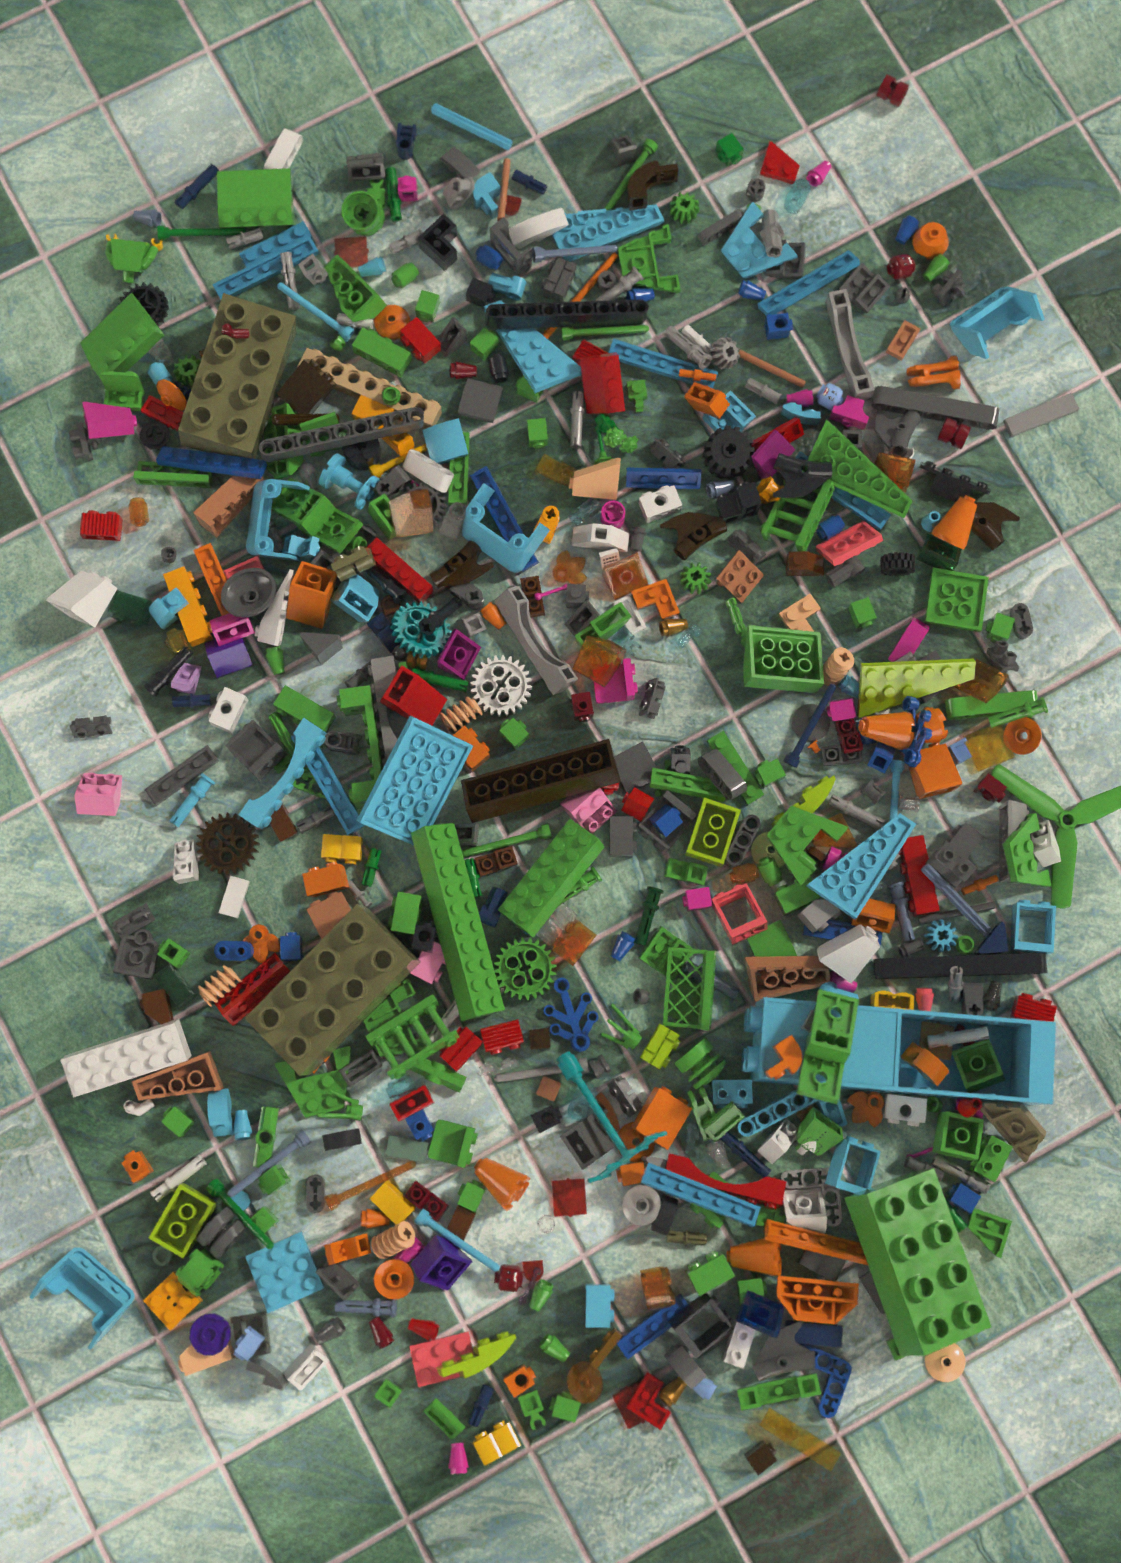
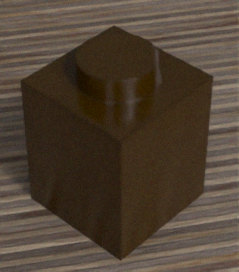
[529,1028,551,1051]
[744,1440,778,1475]

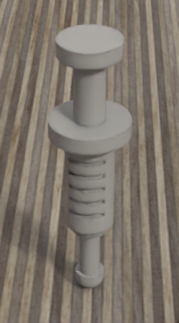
[348,880,372,908]

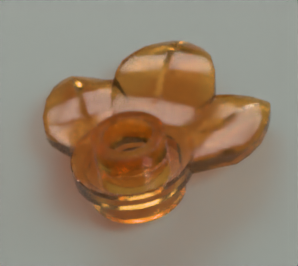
[552,550,587,584]

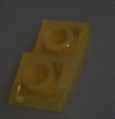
[535,454,577,487]

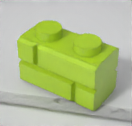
[639,1023,681,1070]

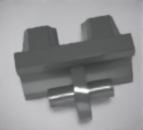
[932,269,965,306]
[68,423,102,461]
[987,640,1019,674]

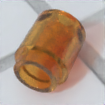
[128,497,150,527]
[729,863,759,885]

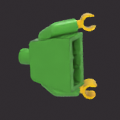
[105,234,163,283]

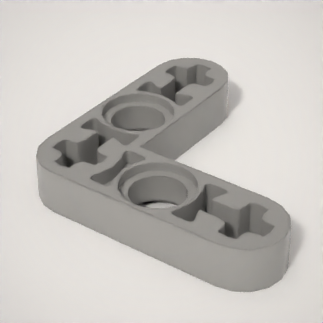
[780,1168,842,1227]

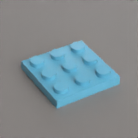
[245,1231,325,1313]

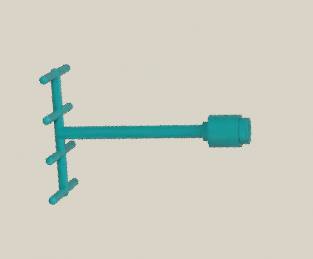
[557,1051,667,1183]

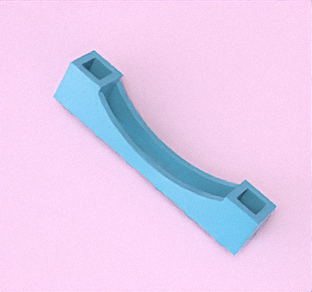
[239,718,326,829]

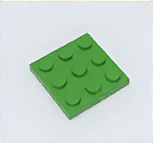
[924,568,989,632]

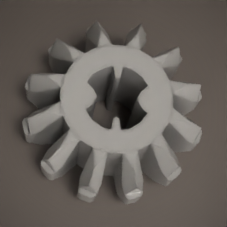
[709,337,740,369]

